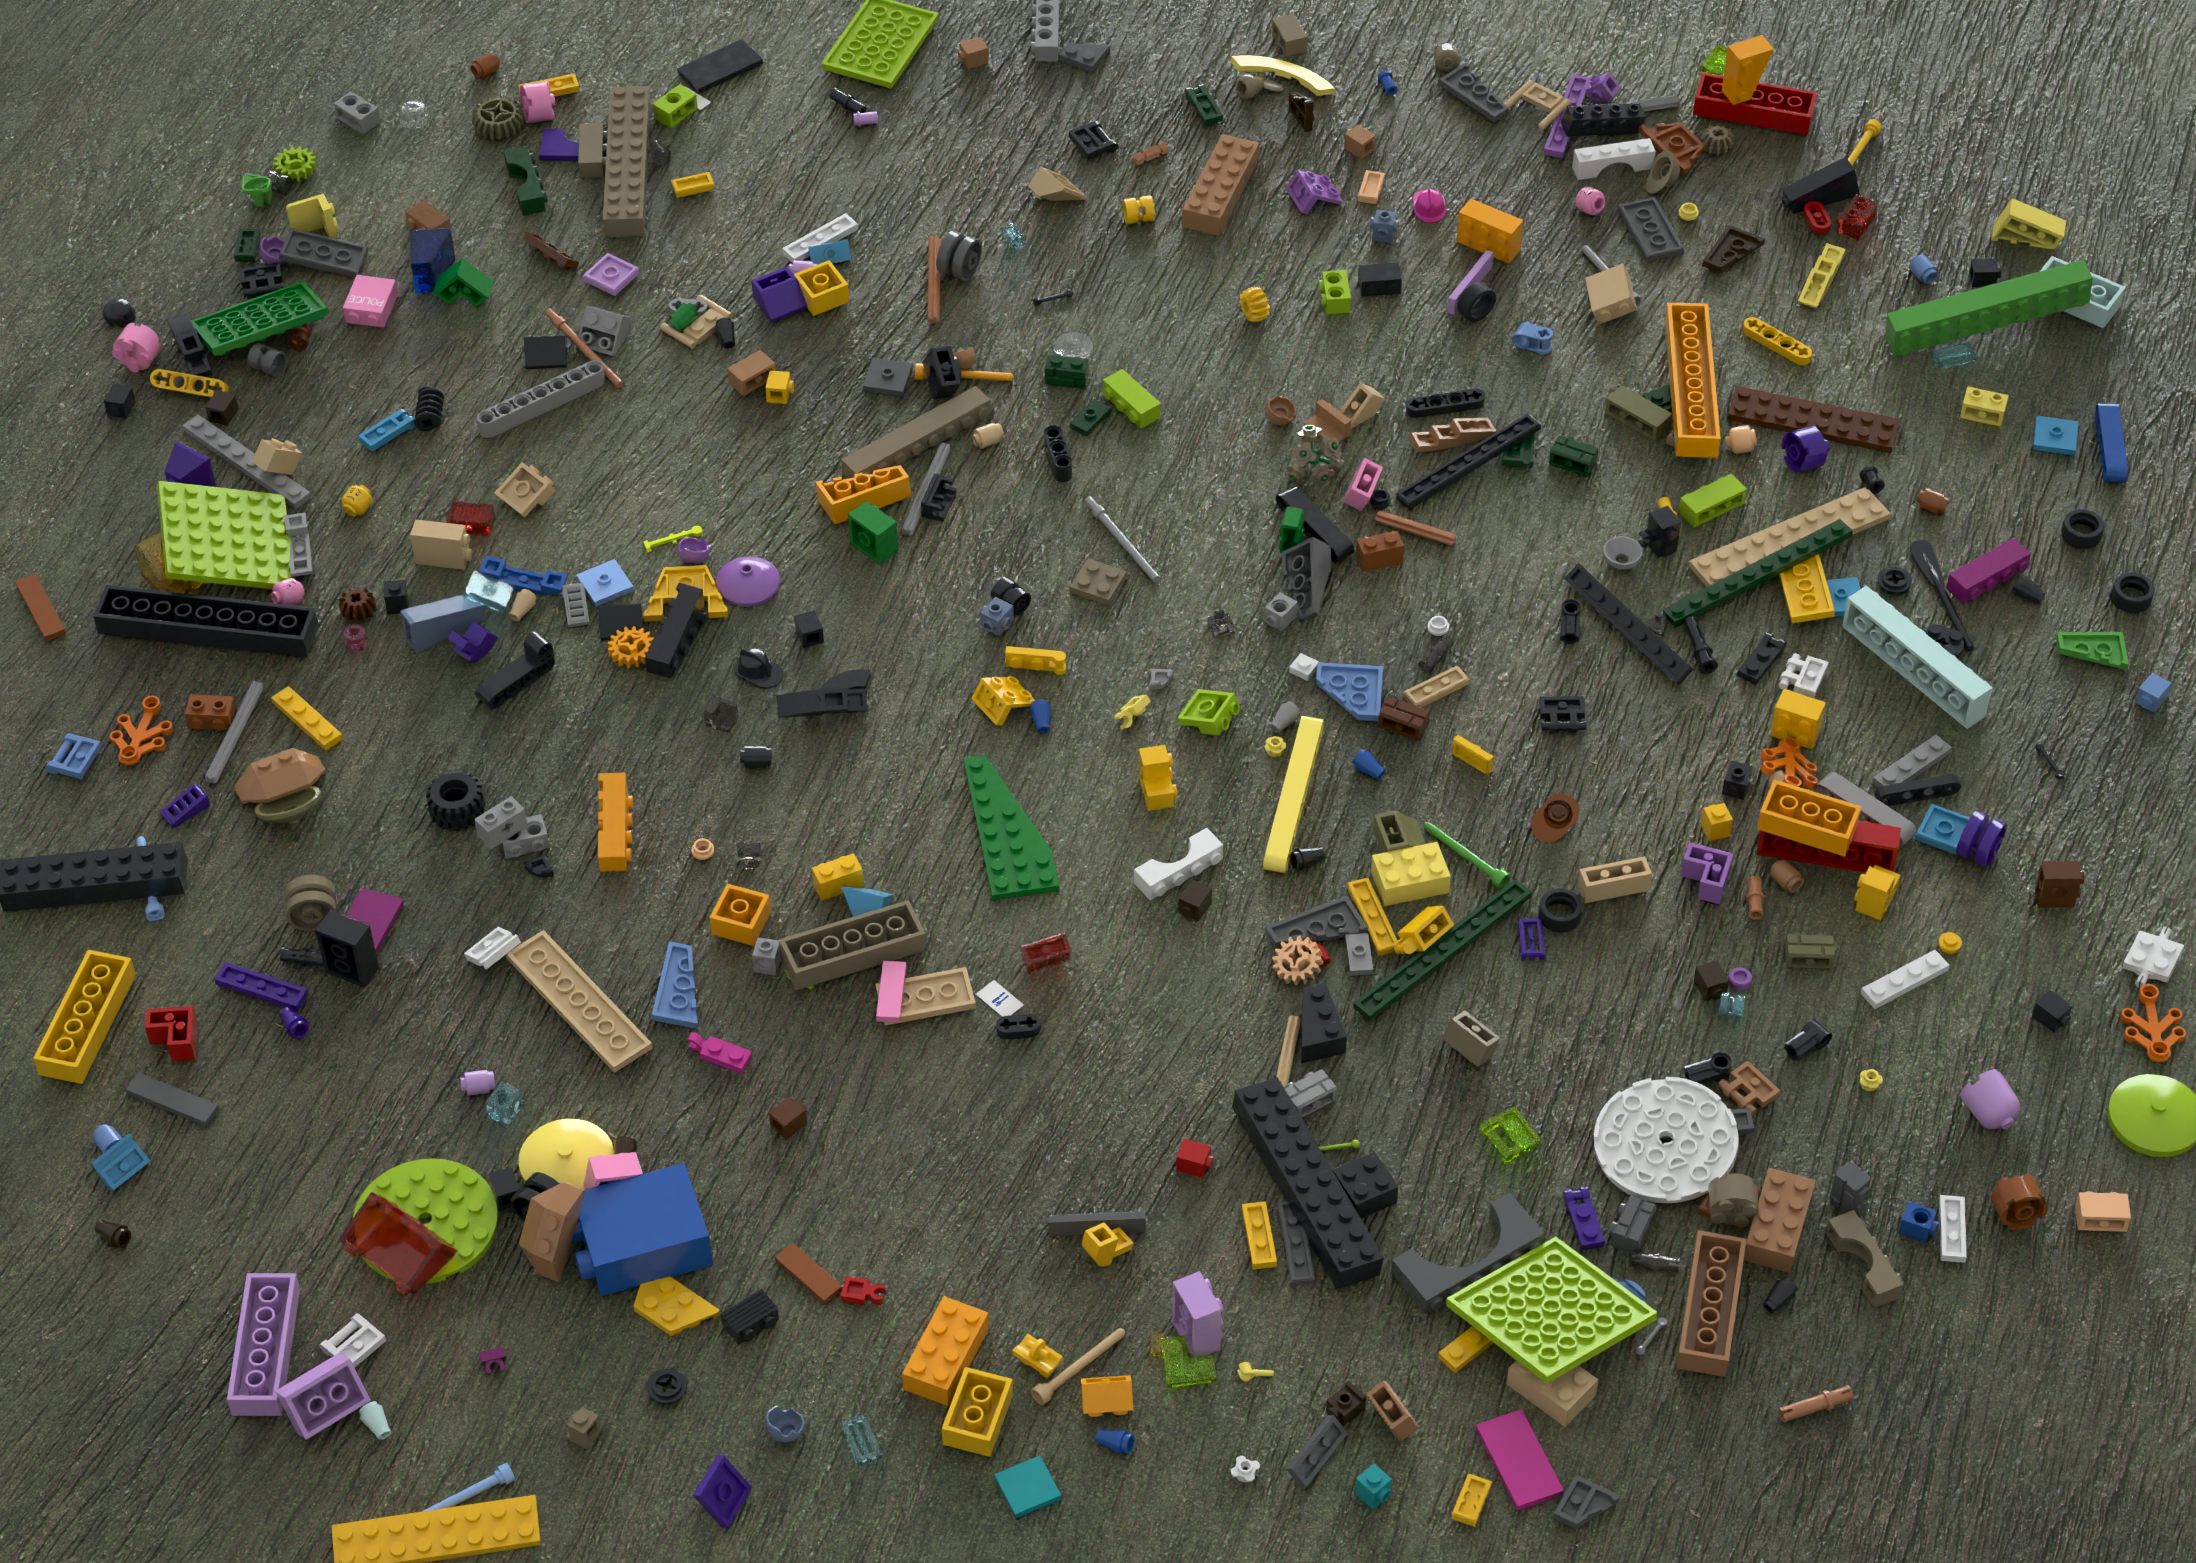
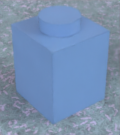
[2135,673,2171,713]

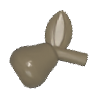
[1236,72,1285,99]

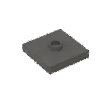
[863,358,913,397]

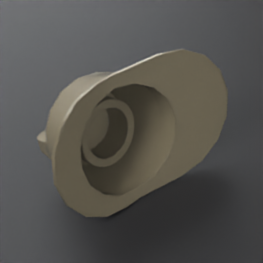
[1645,150,1680,194]

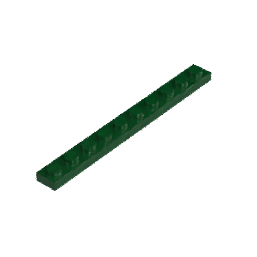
[1663,519,1853,628]
[1353,879,1532,1022]

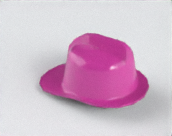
[1413,188,1446,223]

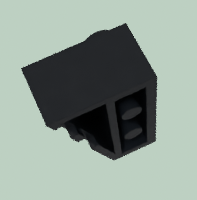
[1301,983,1347,1064]

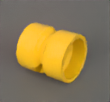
[1123,195,1155,225]

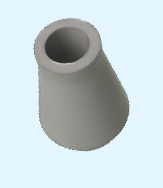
[1269,701,1300,734]

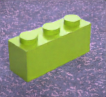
[1102,369,1161,429]
[1679,473,1747,528]

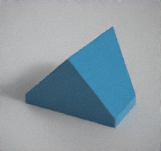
[841,886,893,917]

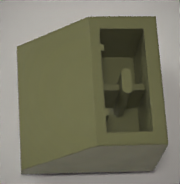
[1373,811,1426,853]

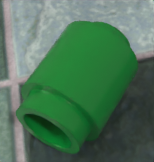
[669,302,698,332]

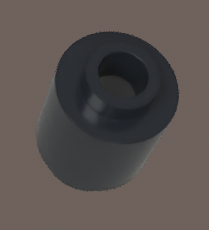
[740,746,772,768]

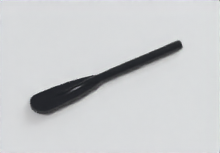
[1910,540,1974,652]

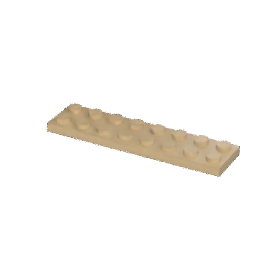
[506,930,653,1073]

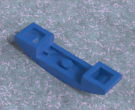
[479,556,568,595]

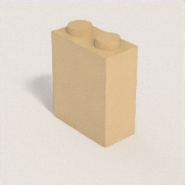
[1586,263,1637,324]
[410,519,472,570]

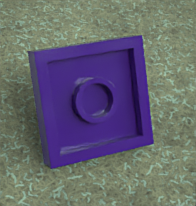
[693,1455,752,1528]

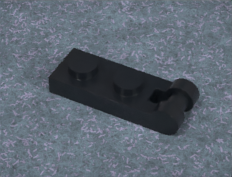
[1737,632,1787,685]

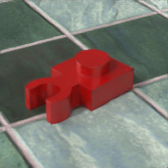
[840,1276,886,1305]

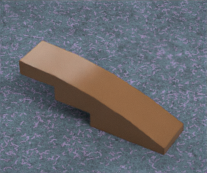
[1408,417,1496,452]

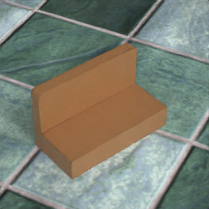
[1305,399,1351,442]

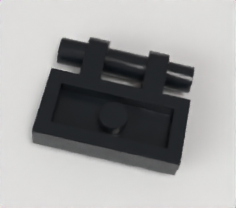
[239,262,284,298]
[1539,696,1586,732]

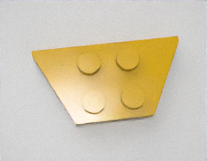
[633,1276,720,1336]

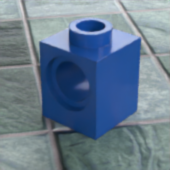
[1898,1201,1939,1243]

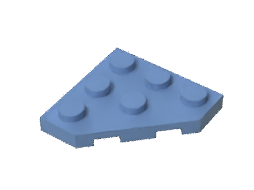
[1316,662,1383,721]

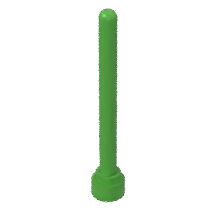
[1424,822,1511,889]

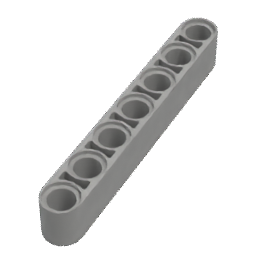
[477,360,605,438]

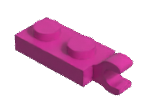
[688,1032,752,1074]

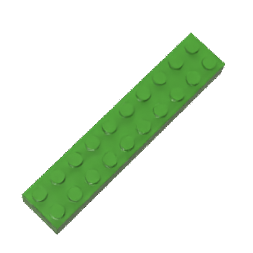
[1886,260,2093,356]

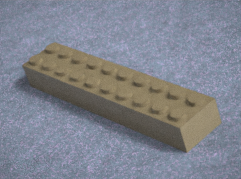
[603,86,651,237]

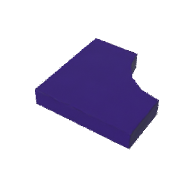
[539,129,579,161]

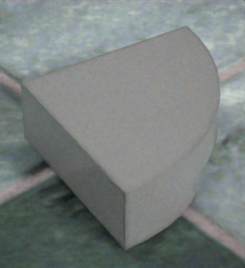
[1150,669,1173,690]

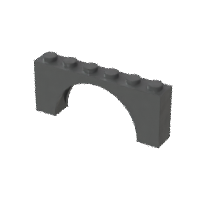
[1391,1193,1545,1314]

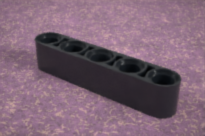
[1276,486,1355,563]

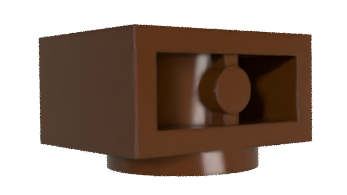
[2035,861,2085,908]

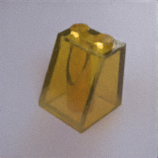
[134,531,205,594]

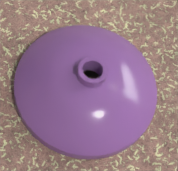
[716,556,780,607]

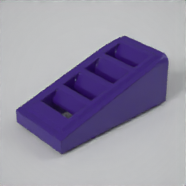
[160,783,210,828]

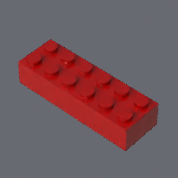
[1693,72,1817,135]
[1757,821,1901,873]

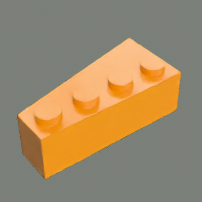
[815,465,912,524]
[598,772,633,872]

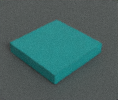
[994,1456,1061,1519]

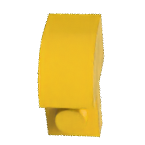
[1082,1222,1134,1267]

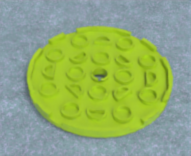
[352,1159,499,1284]

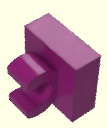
[479,1347,506,1374]

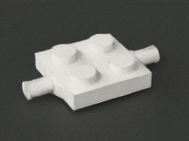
[2123,927,2184,988]

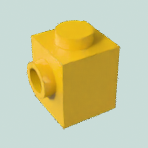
[766,370,794,404]
[1701,803,1733,842]

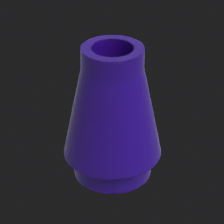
[279,1007,309,1038]

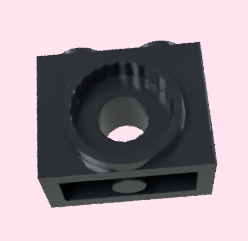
[923,346,961,399]

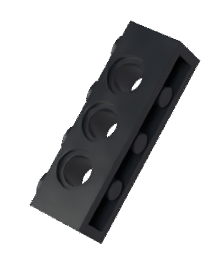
[1561,103,1645,137]

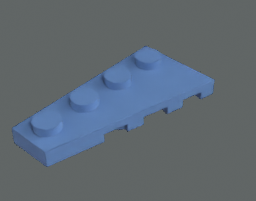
[651,941,698,1029]

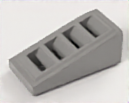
[562,582,590,627]

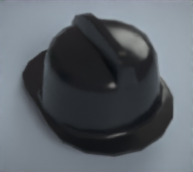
[734,648,783,688]

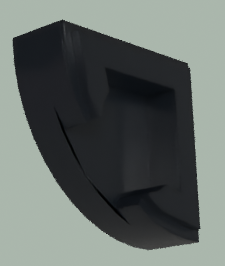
[524,855,554,877]

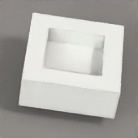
[1289,653,1319,681]

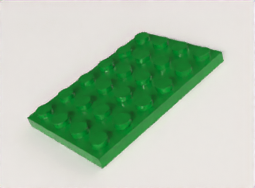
[191,281,329,356]

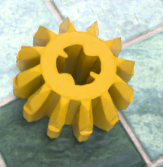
[1239,287,1270,322]

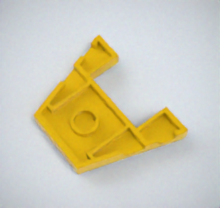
[643,565,728,622]

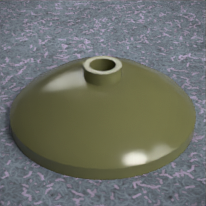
[255,786,321,824]

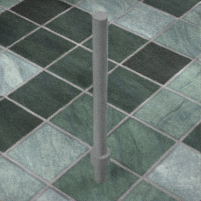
[1085,496,1160,583]

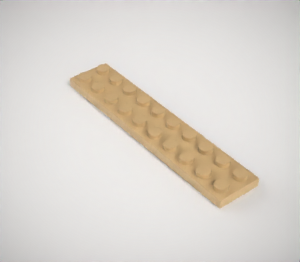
[1689,487,1891,587]

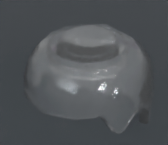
[399,100,428,128]

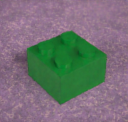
[848,501,898,564]

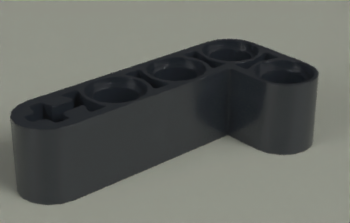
[475,632,555,709]

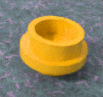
[1938,932,1962,954]

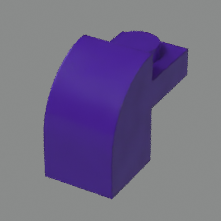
[448,622,499,662]

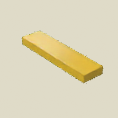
[1347,878,1398,956]

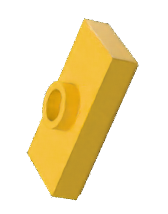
[671,172,715,198]
[1452,735,1494,775]
[1451,1473,1492,1527]

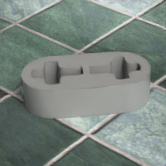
[669,298,708,319]

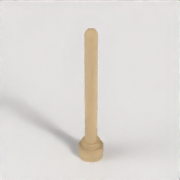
[1031,1328,1125,1406]

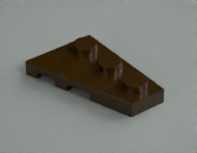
[1702,225,1765,273]

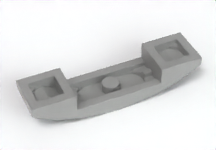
[284,513,313,577]

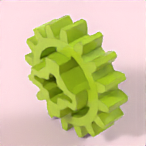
[273,146,317,182]

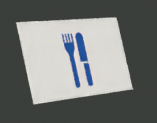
[976,980,1024,1016]

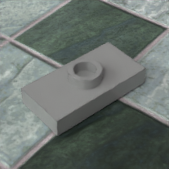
[1345,933,1373,976]

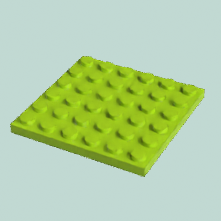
[157,481,295,589]
[1446,1237,1657,1384]

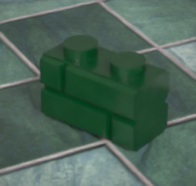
[1045,354,1089,388]
[1549,435,1598,477]

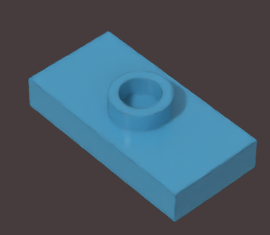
[808,240,851,264]

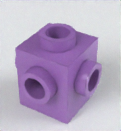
[1585,72,1620,105]

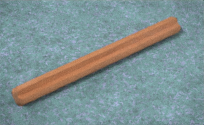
[927,235,941,324]

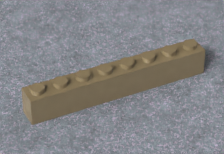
[841,386,991,479]

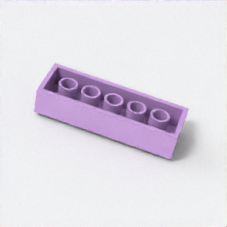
[227,1273,300,1416]

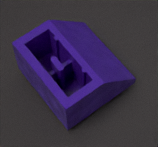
[751,266,807,322]

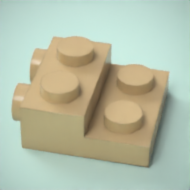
[494,462,556,518]

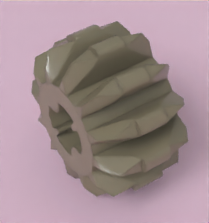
[1701,124,1734,156]

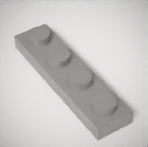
[1872,735,1952,788]

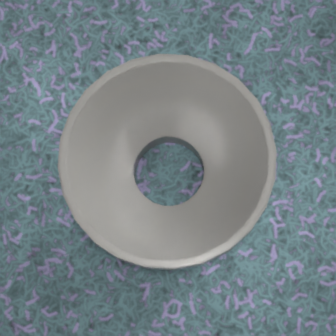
[1603,536,1643,570]

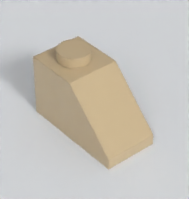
[1339,383,1386,429]

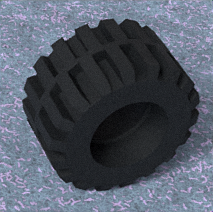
[426,771,485,831]

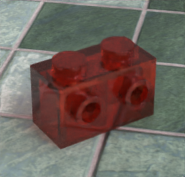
[1836,194,1878,240]

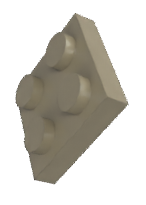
[1070,558,1127,606]

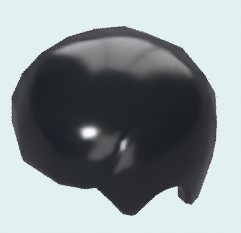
[102,298,136,328]

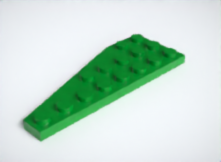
[963,755,1060,901]

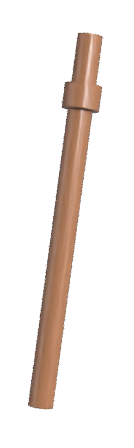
[545,308,623,388]

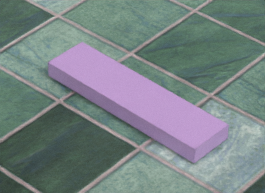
[1448,250,1494,315]

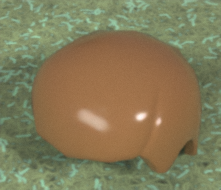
[953,347,975,370]
[1265,395,1296,426]

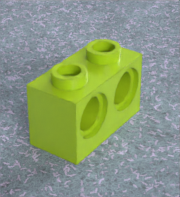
[1318,270,1351,314]

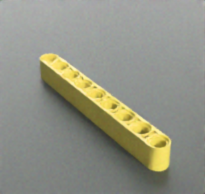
[1263,716,1324,873]

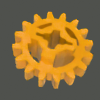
[608,626,654,668]

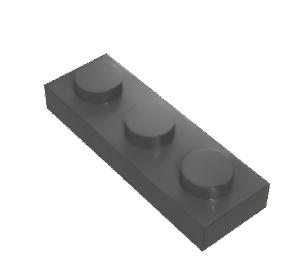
[1286,1415,1348,1487]

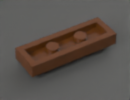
[523,232,579,269]

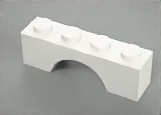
[1572,138,1656,180]
[1134,828,1223,900]

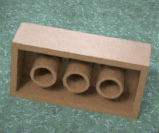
[1744,1168,1816,1273]

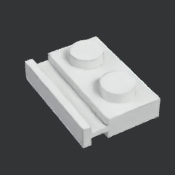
[464,927,521,969]

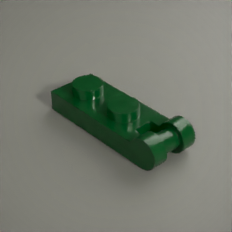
[1185,84,1223,126]

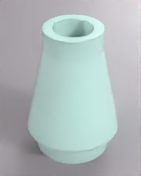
[359,1401,391,1440]

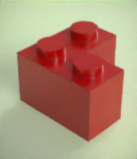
[145,1006,198,1062]

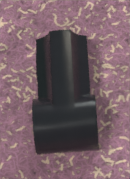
[1560,599,1581,644]
[1784,1019,1833,1061]
[1683,1052,1732,1084]

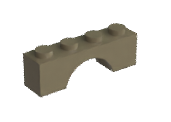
[1826,1210,1904,1308]

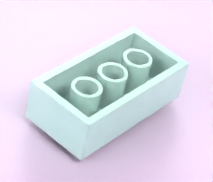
[2040,256,2126,328]

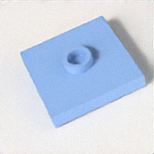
[576,559,634,607]

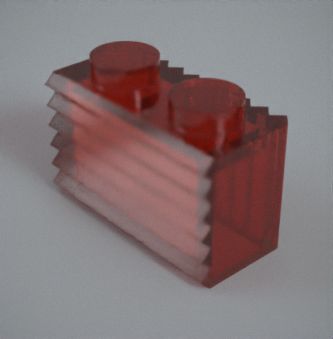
[447,501,495,535]
[1021,932,1071,973]

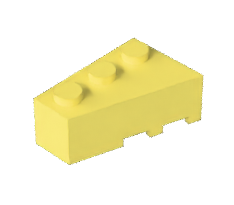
[1991,198,2066,250]

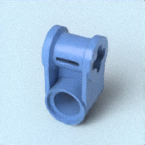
[1512,322,1553,355]

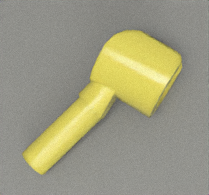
[1237,1362,1274,1382]

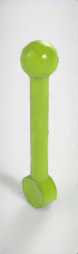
[1318,1140,1360,1151]

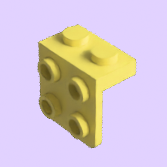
[286,194,338,238]

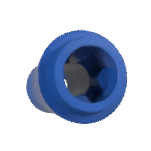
[1029,699,1051,734]
[1352,749,1386,780]
[1095,1428,1135,1455]

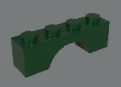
[504,146,548,216]

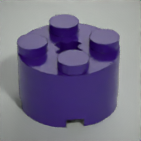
[1782,425,1830,472]

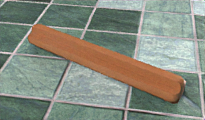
[1375,511,1456,546]

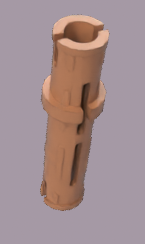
[1778,1385,1854,1423]

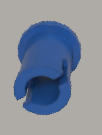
[1378,71,1398,95]

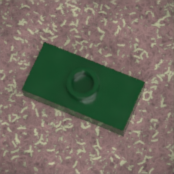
[234,229,261,262]
[1070,399,1111,436]

